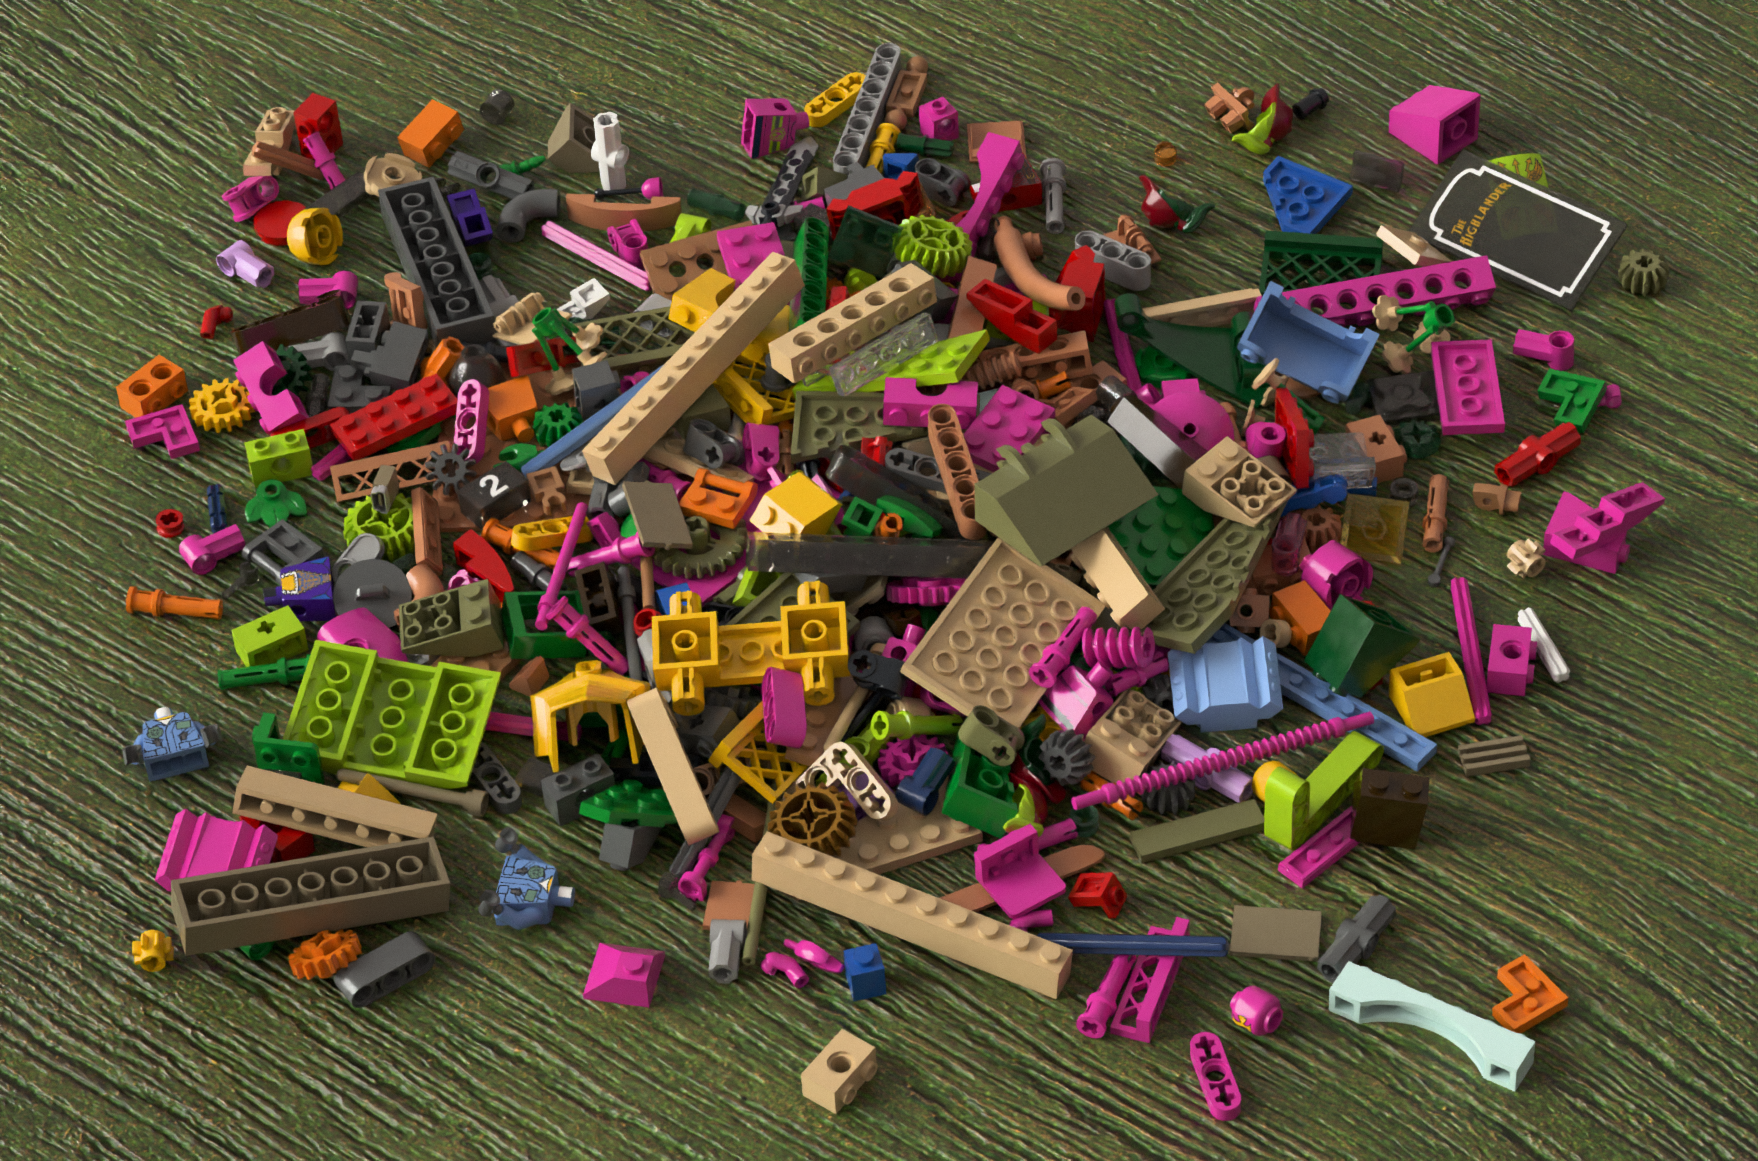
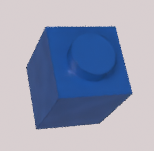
[843,943,886,1002]

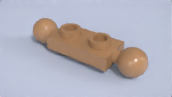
[885,56,928,131]

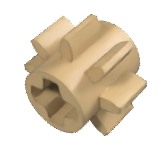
[1507,538,1546,579]

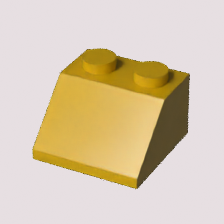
[750,472,842,558]

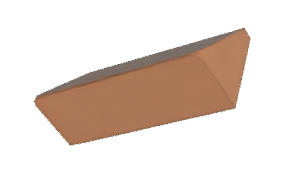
[706,793,766,843]

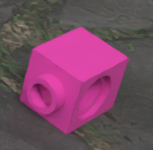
[919,96,959,141]

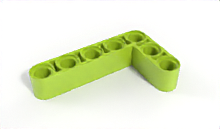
[1264,731,1384,852]

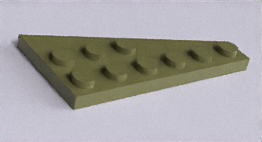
[791,391,980,464]

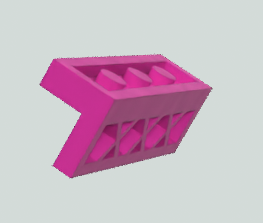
[1110,917,1190,1043]

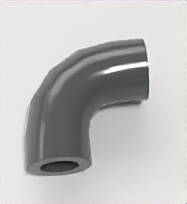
[496,189,561,243]

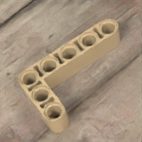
[627,687,720,846]

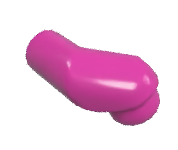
[1009,909,1053,932]
[760,951,809,988]

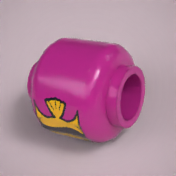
[1230,985,1283,1036]

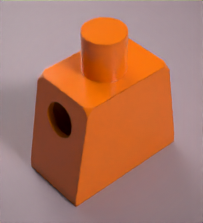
[487,375,538,443]

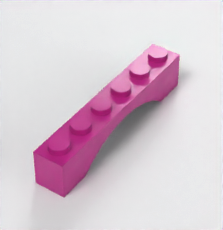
[935,132,1025,286]

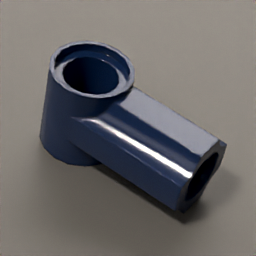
[895,747,956,816]

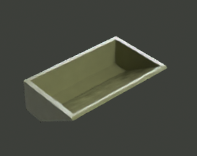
[975,415,1158,567]

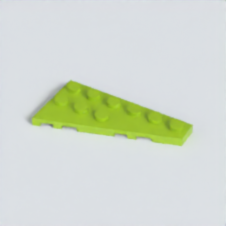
[792,329,990,400]

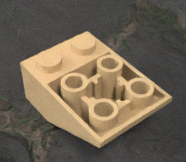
[1182,436,1297,528]
[1084,688,1182,783]

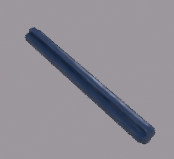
[1037,933,1229,957]

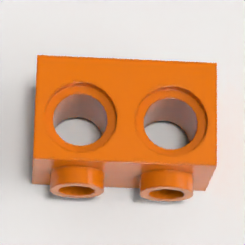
[116,354,188,418]

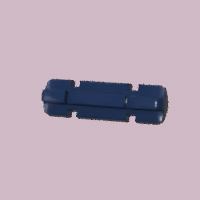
[207,484,228,533]

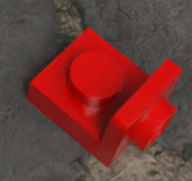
[1068,872,1127,919]

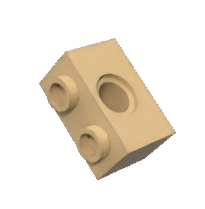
[801,1029,878,1114]

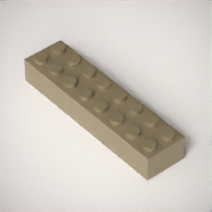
[171,836,450,956]

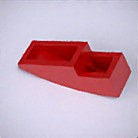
[966,279,1057,354]
[453,529,514,602]

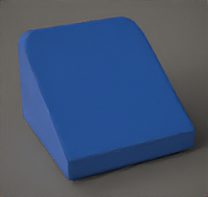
[883,153,919,180]

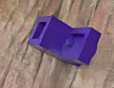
[446,188,493,248]

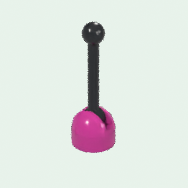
[594,177,663,200]

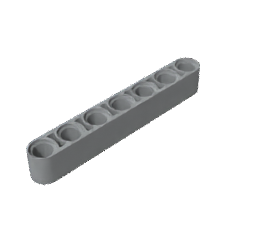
[833,43,902,179]

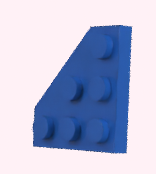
[1263,156,1353,234]

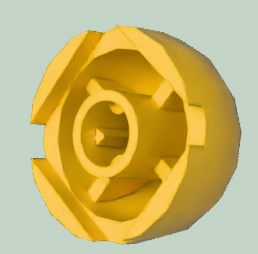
[287,208,343,265]

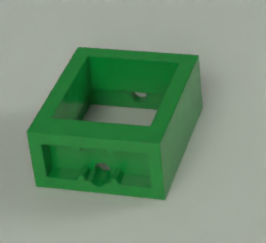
[501,590,588,659]

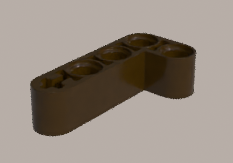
[231,289,351,356]

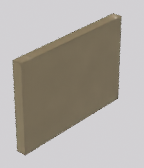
[1230,905,1322,962]

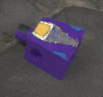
[263,557,336,621]

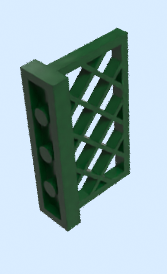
[1259,230,1383,305]

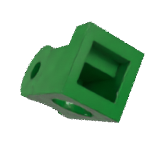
[841,496,883,548]

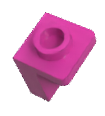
[586,511,621,548]

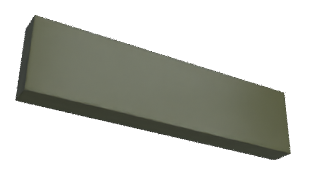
[1130,799,1264,864]

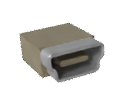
[370,465,399,514]

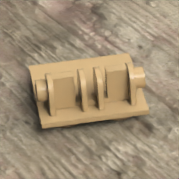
[492,292,572,344]

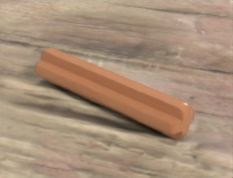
[252,141,324,180]

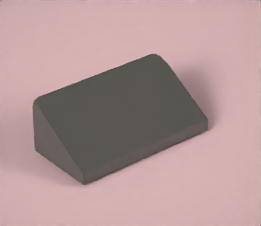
[795,566,868,595]

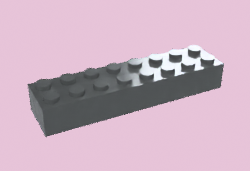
[378,177,497,348]

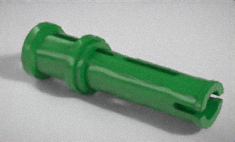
[218,654,311,690]

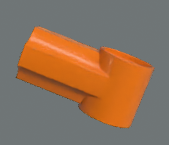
[420,336,466,387]

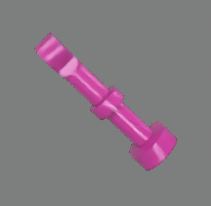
[678,814,735,901]

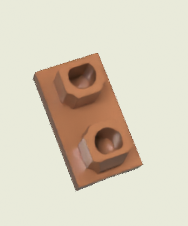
[1204,82,1255,134]

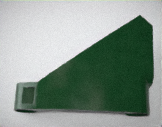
[1114,293,1270,409]

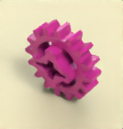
[877,735,948,787]

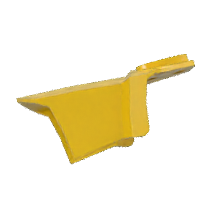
[530,660,650,772]

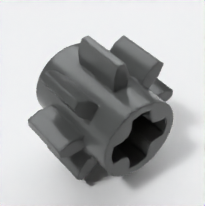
[1142,674,1174,712]

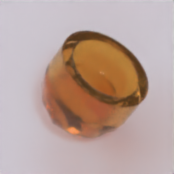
[1154,141,1177,166]

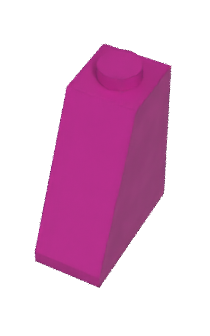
[1543,491,1630,574]

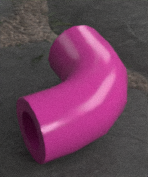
[1245,422,1286,460]

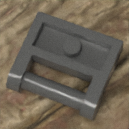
[242,519,324,585]

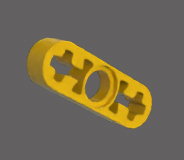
[804,72,866,127]
[511,516,593,551]

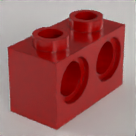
[293,93,343,160]

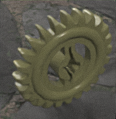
[652,515,749,579]

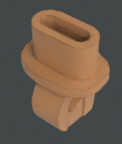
[1473,483,1522,515]

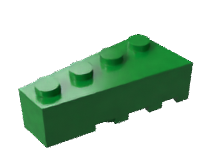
[942,717,1018,839]

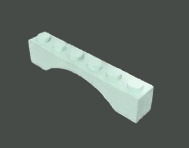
[1329,961,1535,1092]

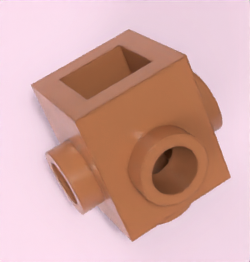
[1229,588,1270,633]

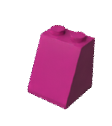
[1388,85,1481,165]

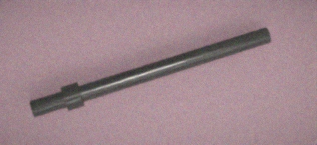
[617,566,643,681]

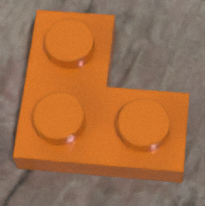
[1492,954,1568,1033]

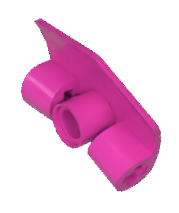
[317,607,409,662]

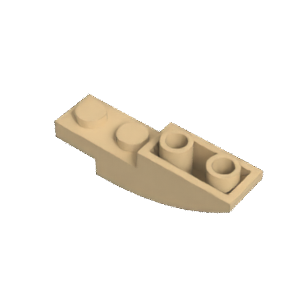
[243,107,295,177]

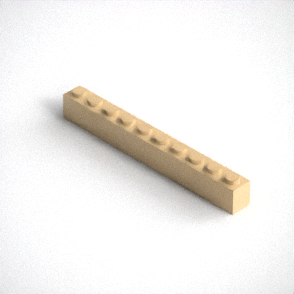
[582,252,805,485]
[752,831,1073,999]

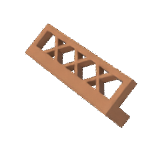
[330,440,456,502]

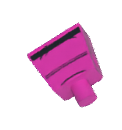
[1038,661,1113,741]

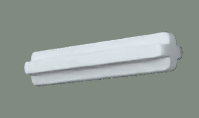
[1518,607,1570,683]

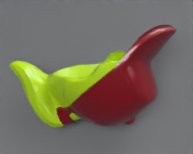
[1232,83,1293,155]
[1003,772,1048,837]

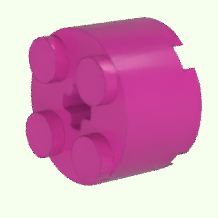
[1300,540,1373,611]

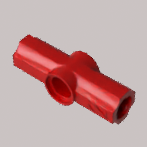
[1494,422,1581,487]

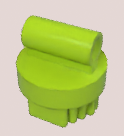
[844,265,877,294]

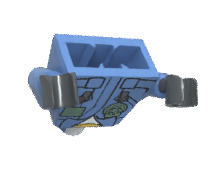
[122,707,224,782]
[478,827,575,930]

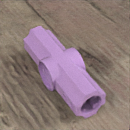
[1161,734,1253,803]

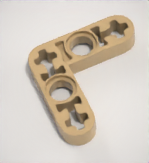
[782,742,898,821]

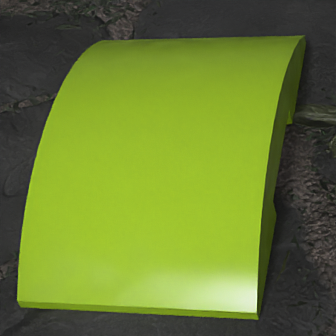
[283,640,501,789]

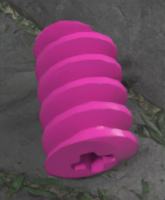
[1082,627,1155,668]

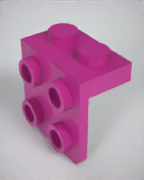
[974,824,1066,919]

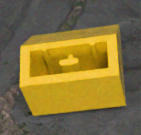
[1388,652,1475,737]

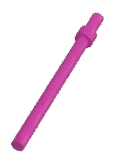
[535,502,588,630]

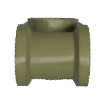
[958,705,1025,766]

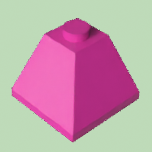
[583,943,665,1008]

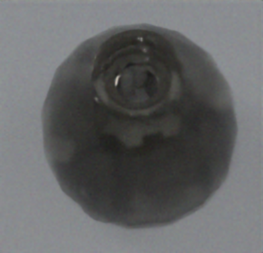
[449,344,508,407]

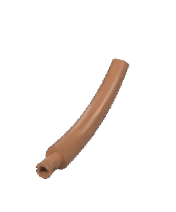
[994,216,1086,310]

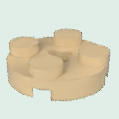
[364,153,422,197]

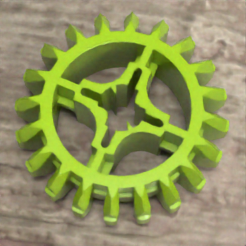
[892,215,972,278]
[343,493,415,563]

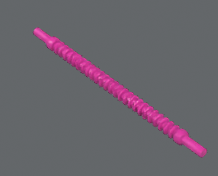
[1071,711,1374,810]

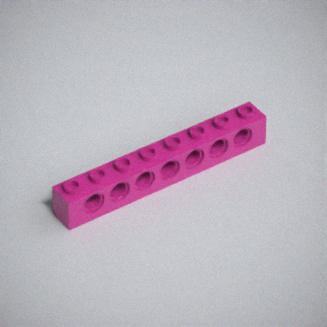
[1253,255,1496,327]

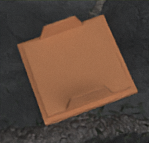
[967,121,1026,163]

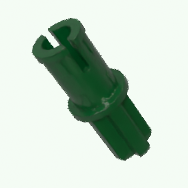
[896,133,954,158]

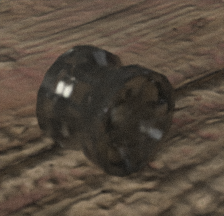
[480,89,515,125]

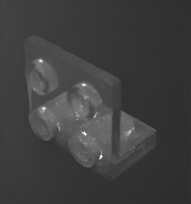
[1309,432,1376,489]

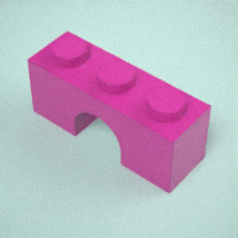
[233,341,309,435]
[883,377,978,429]

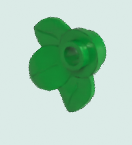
[245,479,307,528]

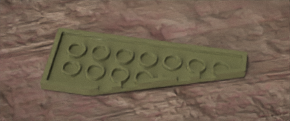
[1117,482,1290,654]

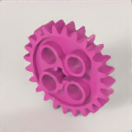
[886,571,970,606]

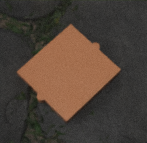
[702,880,755,930]

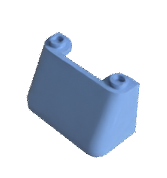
[1237,281,1380,404]

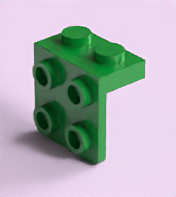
[252,712,325,785]

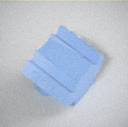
[1167,636,1283,733]

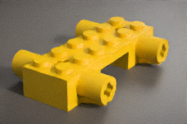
[652,580,851,716]

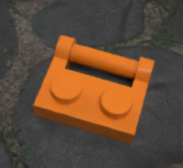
[679,467,758,529]

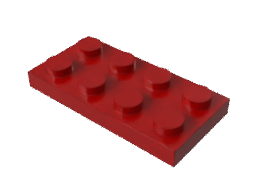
[329,373,458,461]
[1275,387,1314,489]

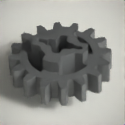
[704,684,762,718]

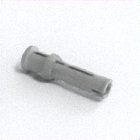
[1040,158,1066,234]

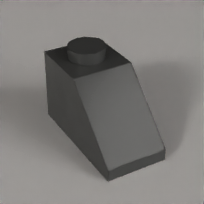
[599,819,662,871]

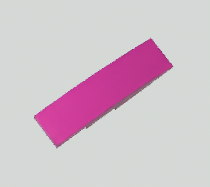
[1550,482,1665,560]

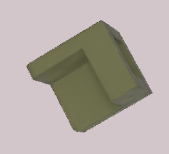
[802,167,847,202]

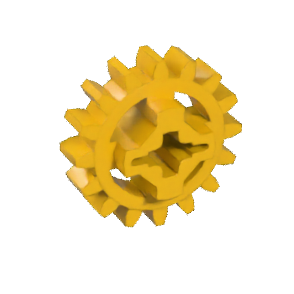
[189,378,255,433]

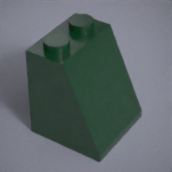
[1304,594,1421,698]

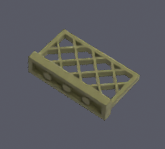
[574,306,695,380]

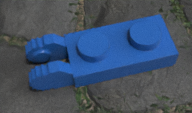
[1280,474,1348,517]

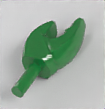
[493,443,544,474]

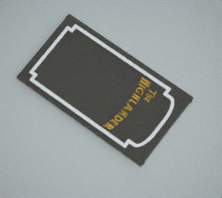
[1409,150,1628,312]

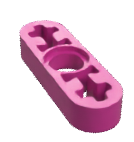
[454,379,489,465]
[1190,1032,1241,1121]

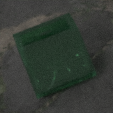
[828,205,903,279]

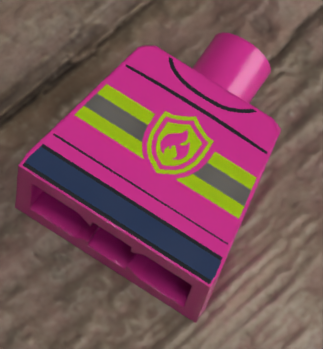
[741,98,809,159]

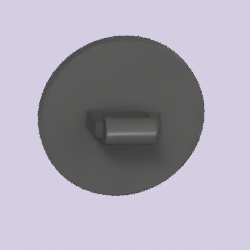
[333,559,412,630]

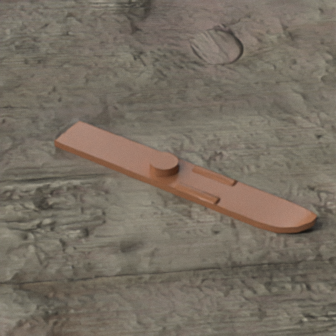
[940,845,1105,912]

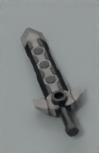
[745,136,819,229]

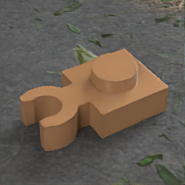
[526,466,567,515]

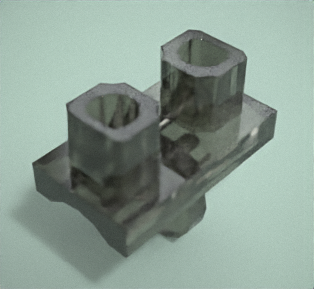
[1349,150,1405,192]

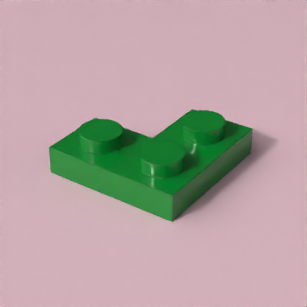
[1537,368,1607,434]

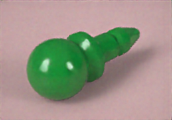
[495,156,546,177]

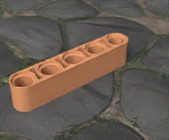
[947,256,997,339]
[928,404,987,540]

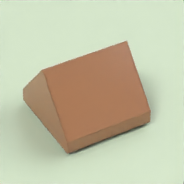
[509,656,550,697]

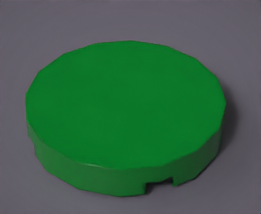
[1134,345,1192,388]

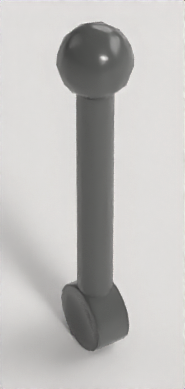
[1428,536,1455,587]

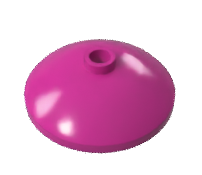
[1150,391,1234,476]

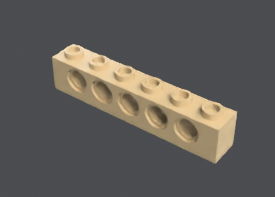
[768,263,937,384]

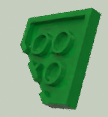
[579,779,678,827]

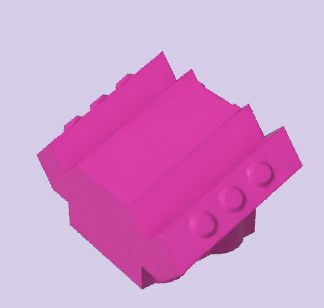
[154,808,278,892]

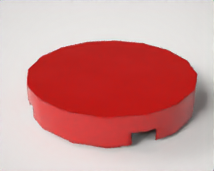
[253,200,307,246]

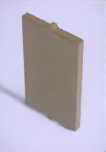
[622,480,693,550]

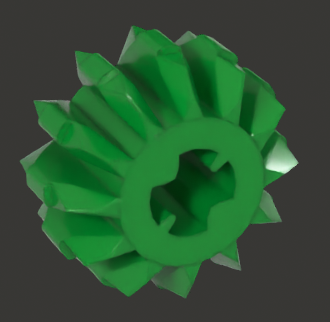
[532,402,584,447]

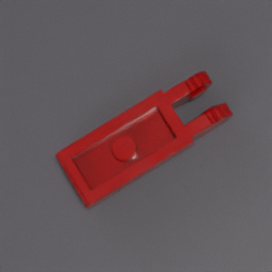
[506,337,580,377]

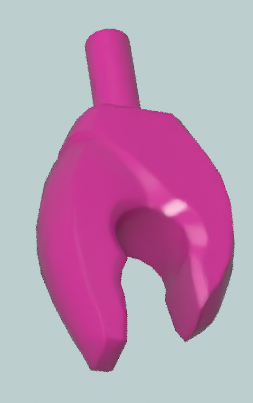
[783,938,845,973]

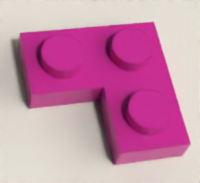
[125,404,200,459]

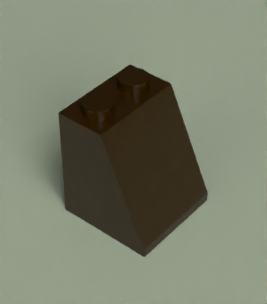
[1350,768,1429,850]

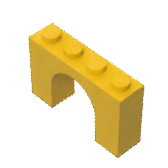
[668,268,790,367]

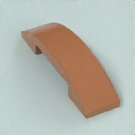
[566,193,682,232]

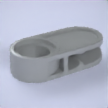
[332,533,385,582]

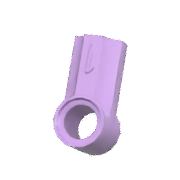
[216,240,275,289]

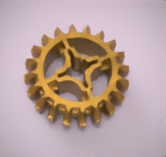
[768,782,858,857]

